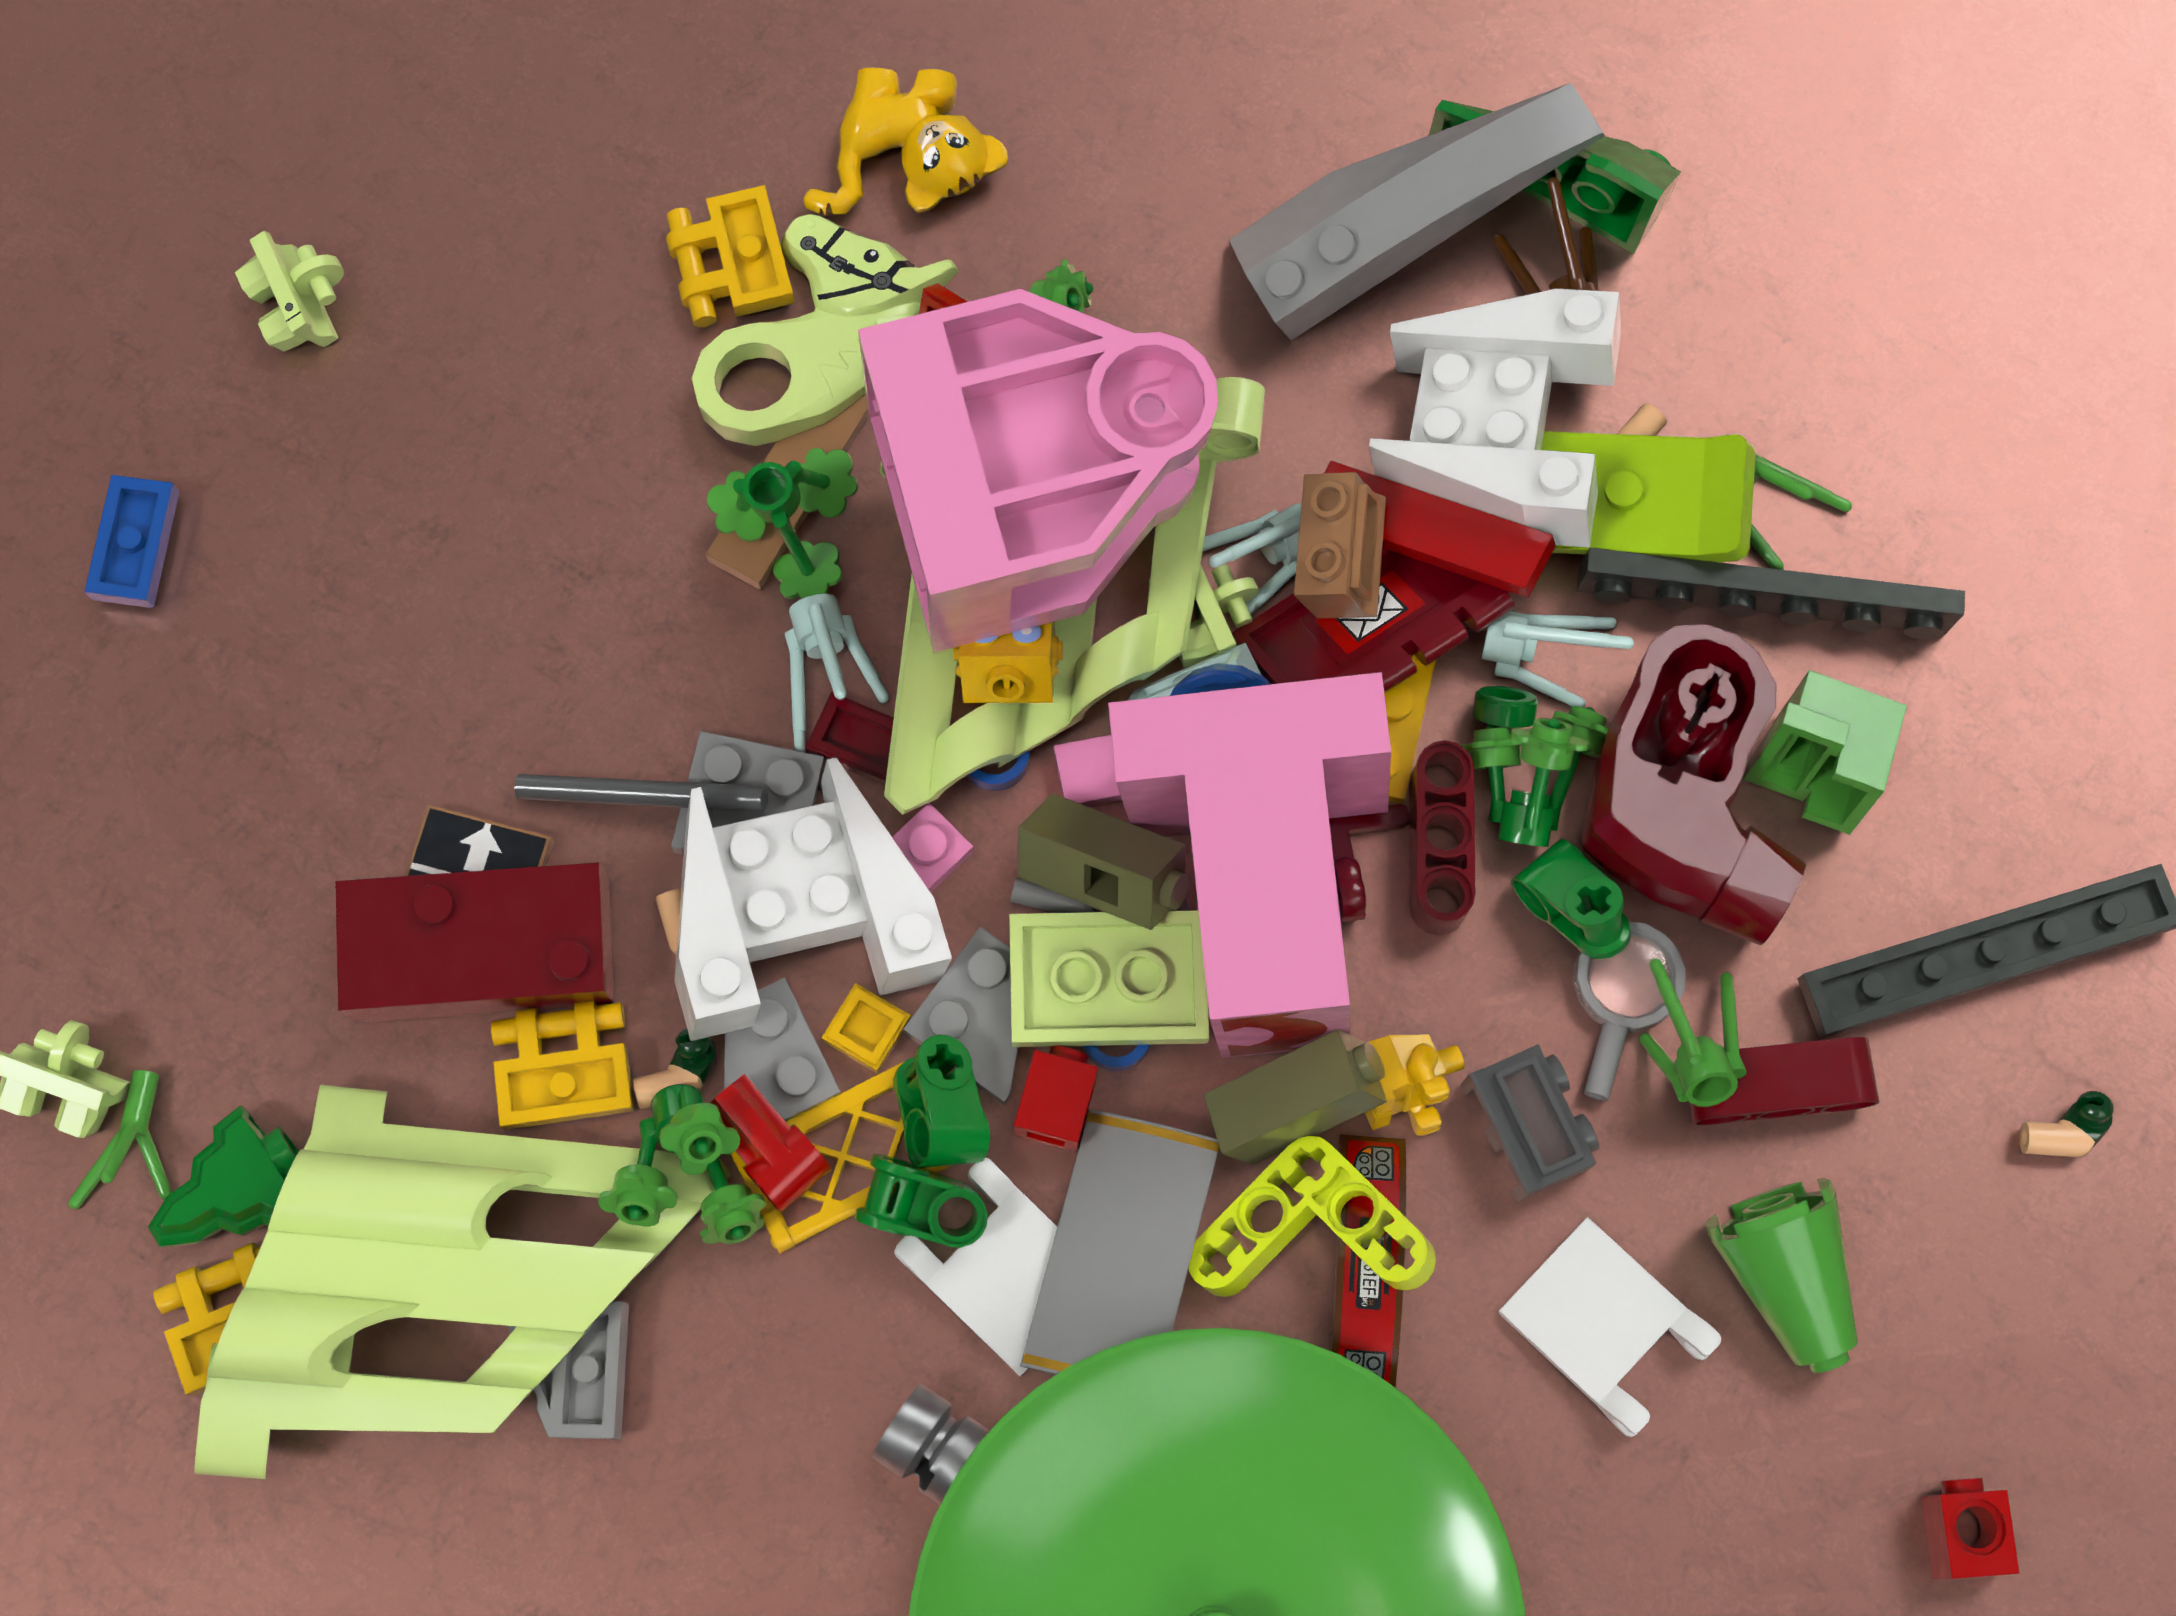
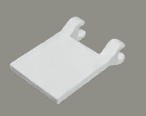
[894,1157,1057,1377]
[1498,1217,1722,1437]

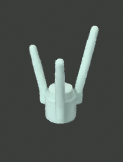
[1202,503,1301,615]
[784,594,890,753]
[1481,611,1634,708]

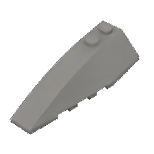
[1229,83,1605,341]

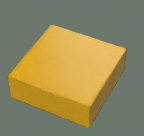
[821,983,911,1074]

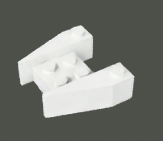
[1369,289,1621,548]
[674,758,952,1041]

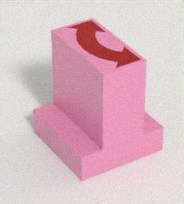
[1108,672,1391,1058]

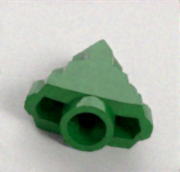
[148,1106,299,1248]

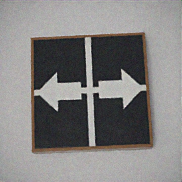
[405,805,554,876]

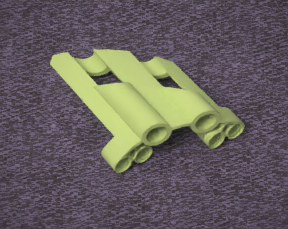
[880,377,1265,815]
[194,1085,731,1479]

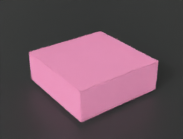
[1054,735,1122,807]

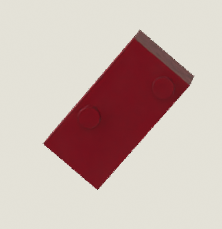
[335,862,615,1023]

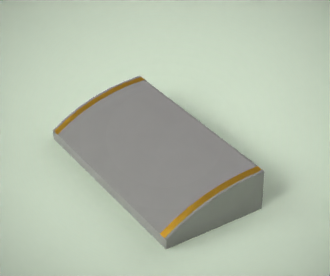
[1020,1109,1219,1376]

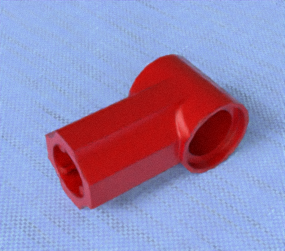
[710,1074,832,1213]

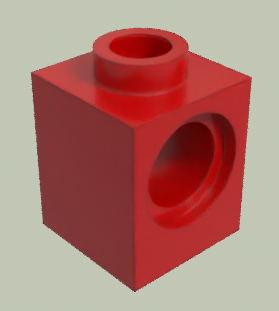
[1014,1045,1098,1152]
[1921,1478,2020,1580]

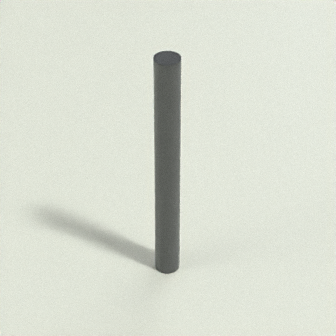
[515,774,768,812]

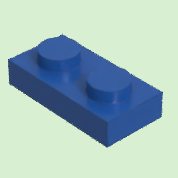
[84,475,180,608]

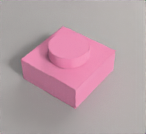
[892,803,974,893]

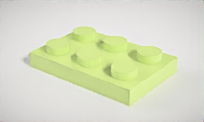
[1009,910,1209,1047]

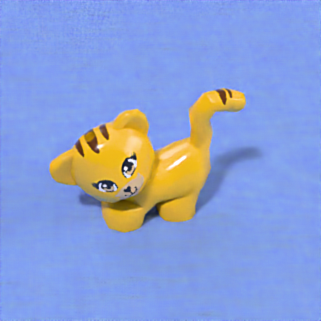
[803,67,1008,215]

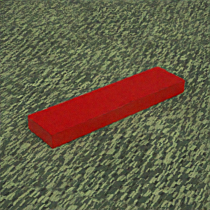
[1324,460,1556,598]

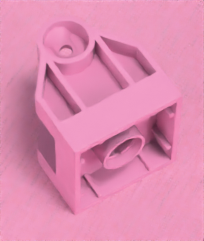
[858,289,1218,653]

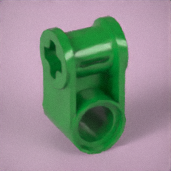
[1511,838,1632,959]
[893,1034,990,1168]
[854,1154,988,1248]

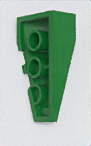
[1429,99,1682,254]

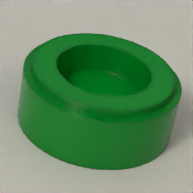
[1472,686,1538,728]

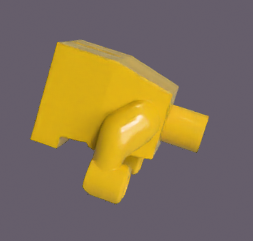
[1365,1034,1465,1136]

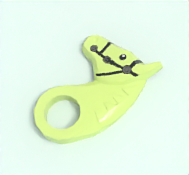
[692,214,959,446]

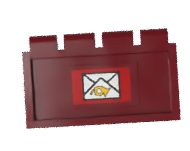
[1232,548,1515,693]

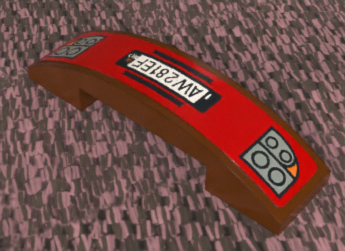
[1329,1134,1406,1388]

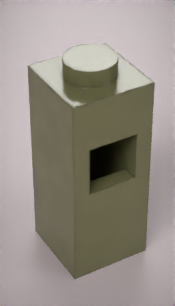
[1018,793,1190,930]
[1203,1029,1387,1165]

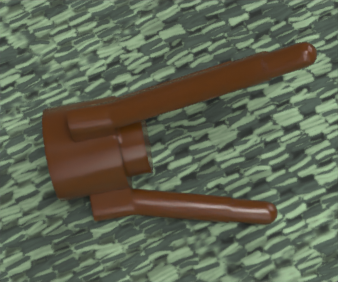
[1493,177,1599,295]

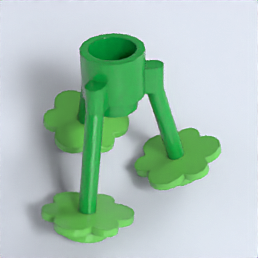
[707,448,858,599]

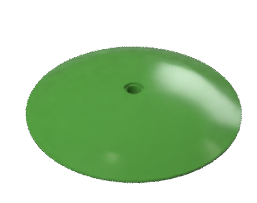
[909,1328,1525,1616]

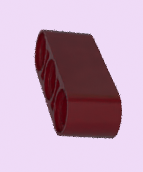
[1409,740,1476,935]
[1689,1037,1879,1126]

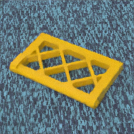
[731,1061,952,1254]

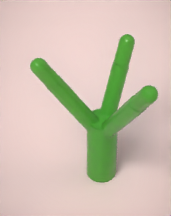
[68,1070,172,1210]

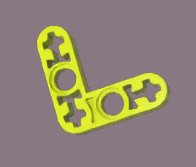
[1188,1136,1436,1297]

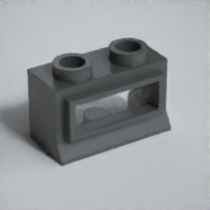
[1460,1044,1599,1203]

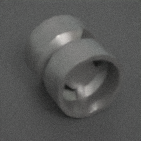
[872,1383,990,1505]

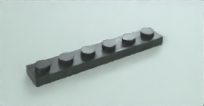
[1576,548,1965,639]
[1797,864,2176,1039]

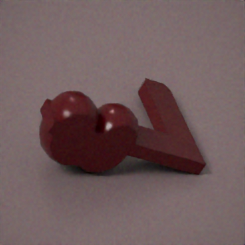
[1329,804,1410,922]

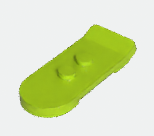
[1541,431,1756,563]

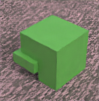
[1744,670,1907,835]

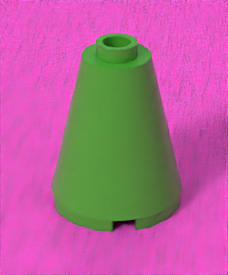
[1704,1178,1858,1373]

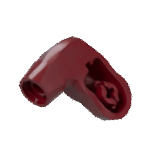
[1581,624,1806,945]

